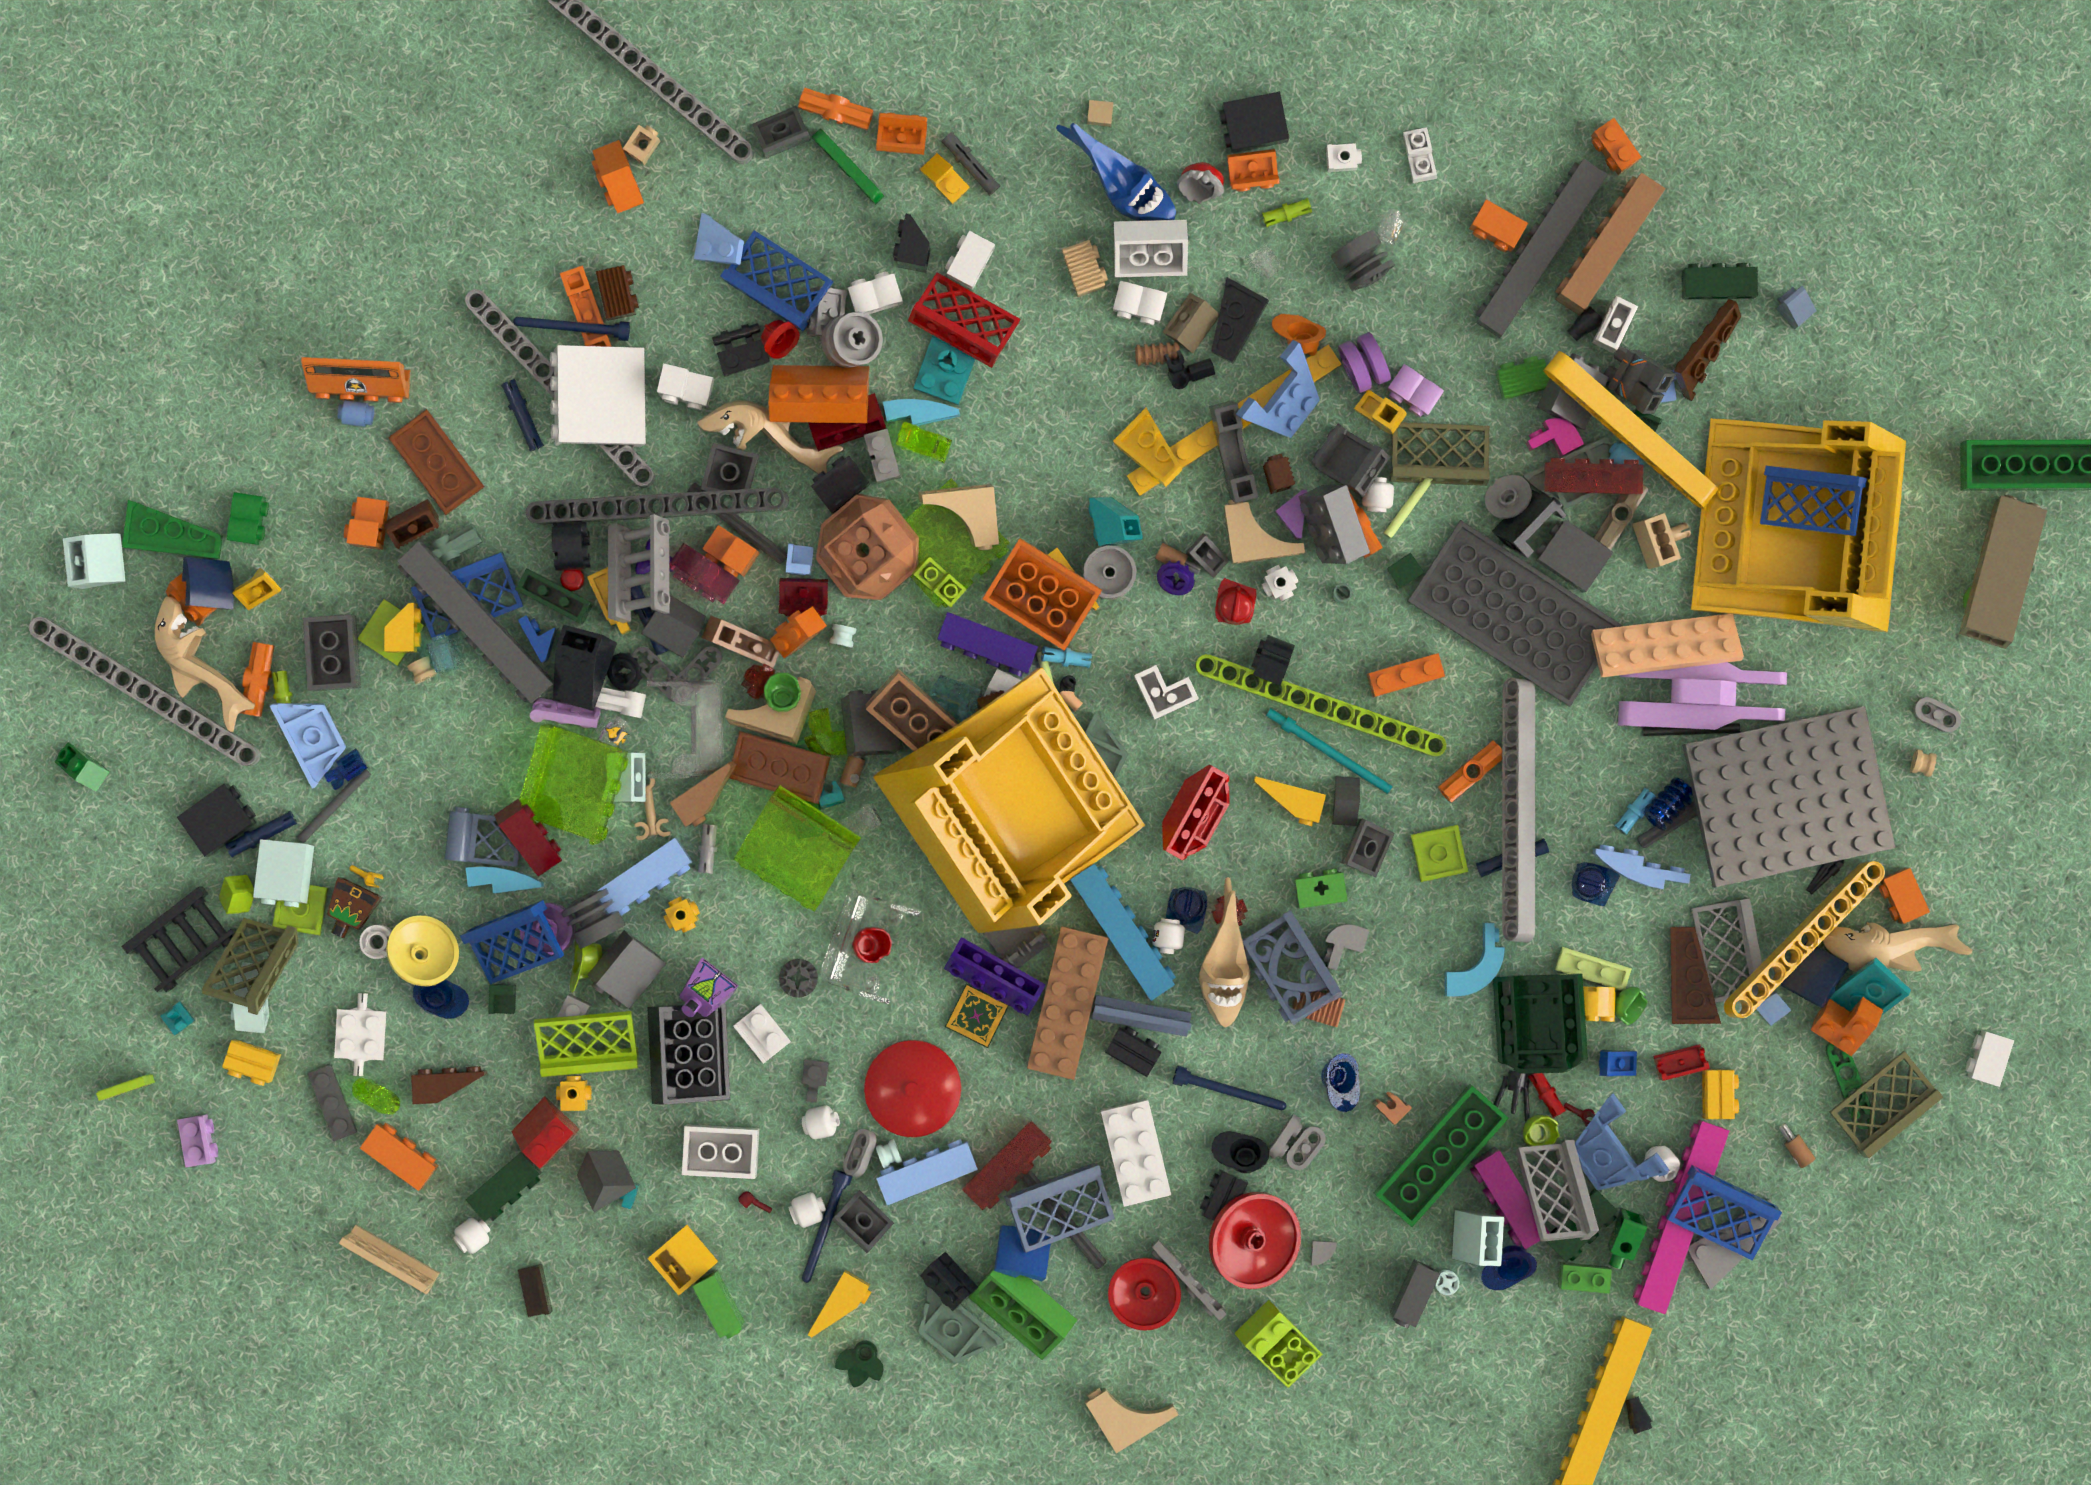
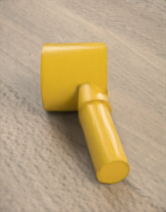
[349,865,384,888]

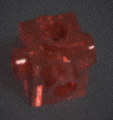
[741,664,776,700]
[1211,895,1248,926]

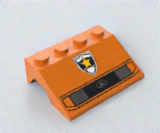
[301,357,410,403]

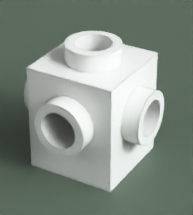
[1262,565,1298,601]

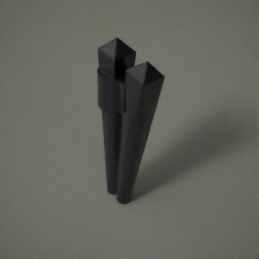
[1806,860,1844,895]

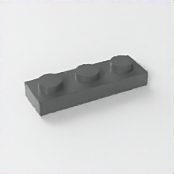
[308,1064,357,1141]

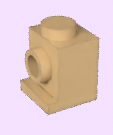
[622,125,660,166]

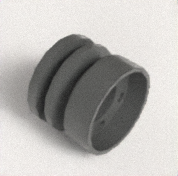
[1331,230,1395,292]
[561,888,626,949]

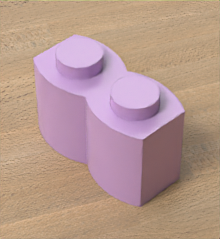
[1387,364,1444,417]

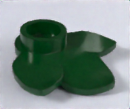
[835,1340,884,1388]

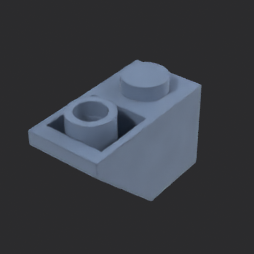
[1776,286,1817,329]

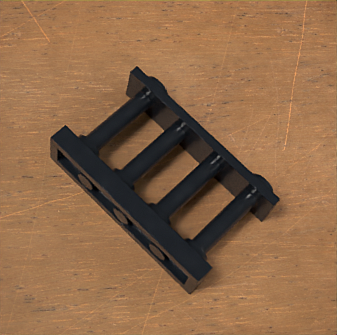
[121,886,236,993]

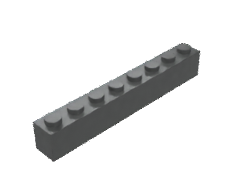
[1475,159,1608,338]
[397,539,554,704]

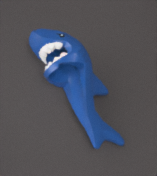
[1056,123,1176,221]

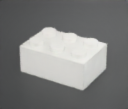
[1114,220,1188,277]
[682,1124,759,1179]

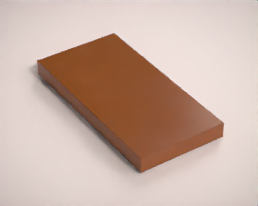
[388,409,485,515]
[729,731,831,804]

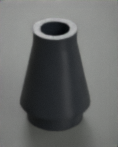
[1567,306,1603,341]
[1625,1396,1653,1434]

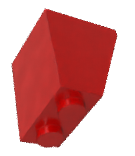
[511,1096,580,1169]

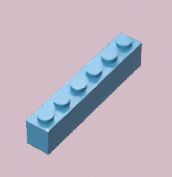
[1070,863,1176,1001]

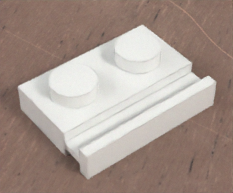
[733,1004,791,1064]

